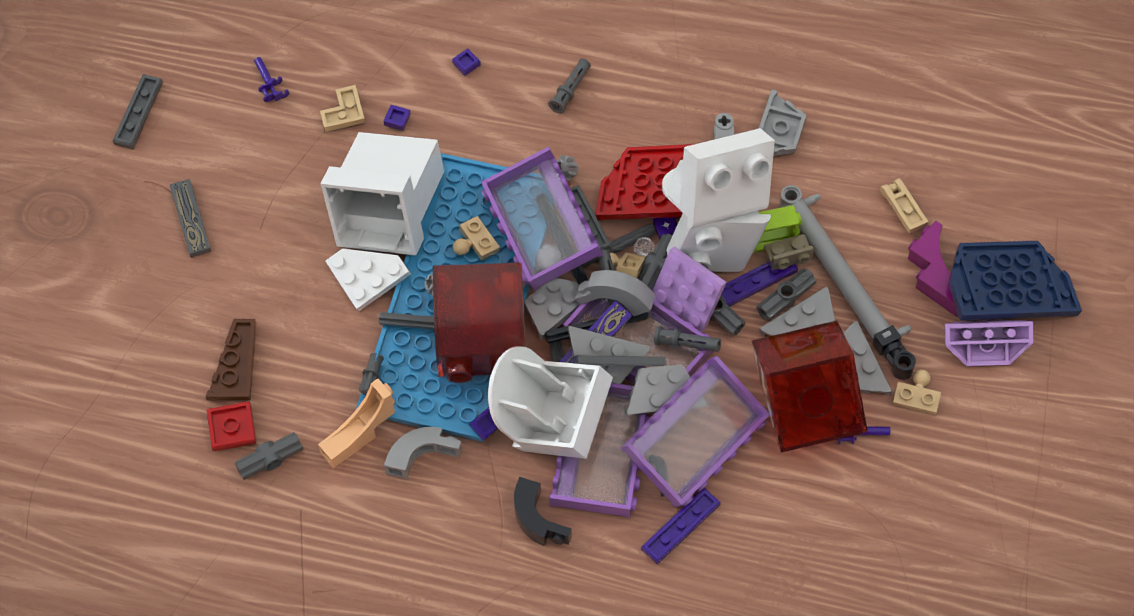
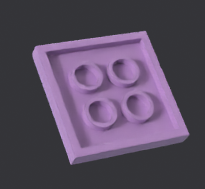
[652,246,726,333]

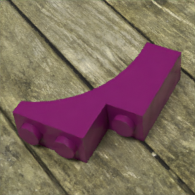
[908,221,958,317]

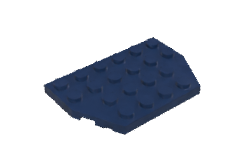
[948,241,1082,320]

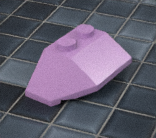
[945,319,1033,366]

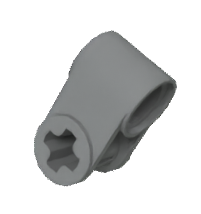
[713,113,734,140]

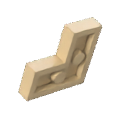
[320,85,365,132]

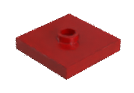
[206,401,257,452]

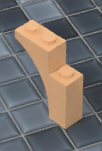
[318,379,395,469]

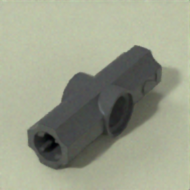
[638,234,672,291]
[756,268,816,321]
[710,296,746,336]
[235,432,303,480]

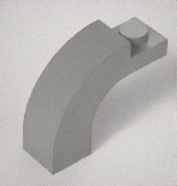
[575,270,656,316]
[384,427,462,479]

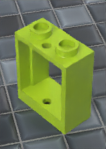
[753,205,802,253]

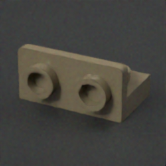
[764,234,814,270]

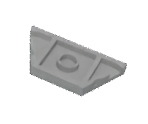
[759,89,807,156]
[524,278,581,340]
[759,286,837,354]
[825,321,892,395]
[567,326,650,384]
[624,365,707,415]

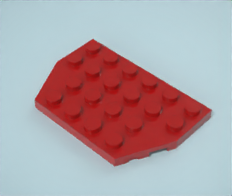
[595,144,695,220]

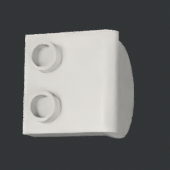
[662,128,775,229]
[666,211,771,272]
[488,346,613,459]

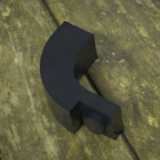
[514,477,572,546]

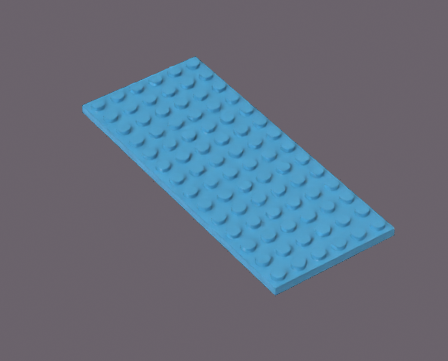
[356,153,555,442]

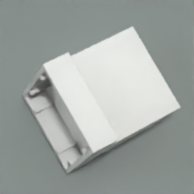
[321,132,444,255]

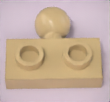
[453,216,500,260]
[610,252,646,278]
[892,369,941,415]

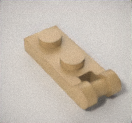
[880,178,928,234]

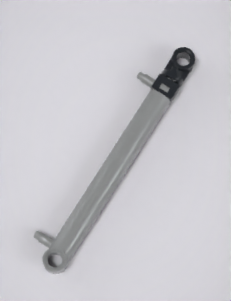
[779,185,916,380]

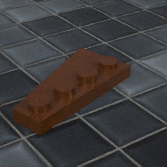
[206,319,256,401]

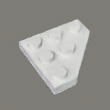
[326,249,411,311]

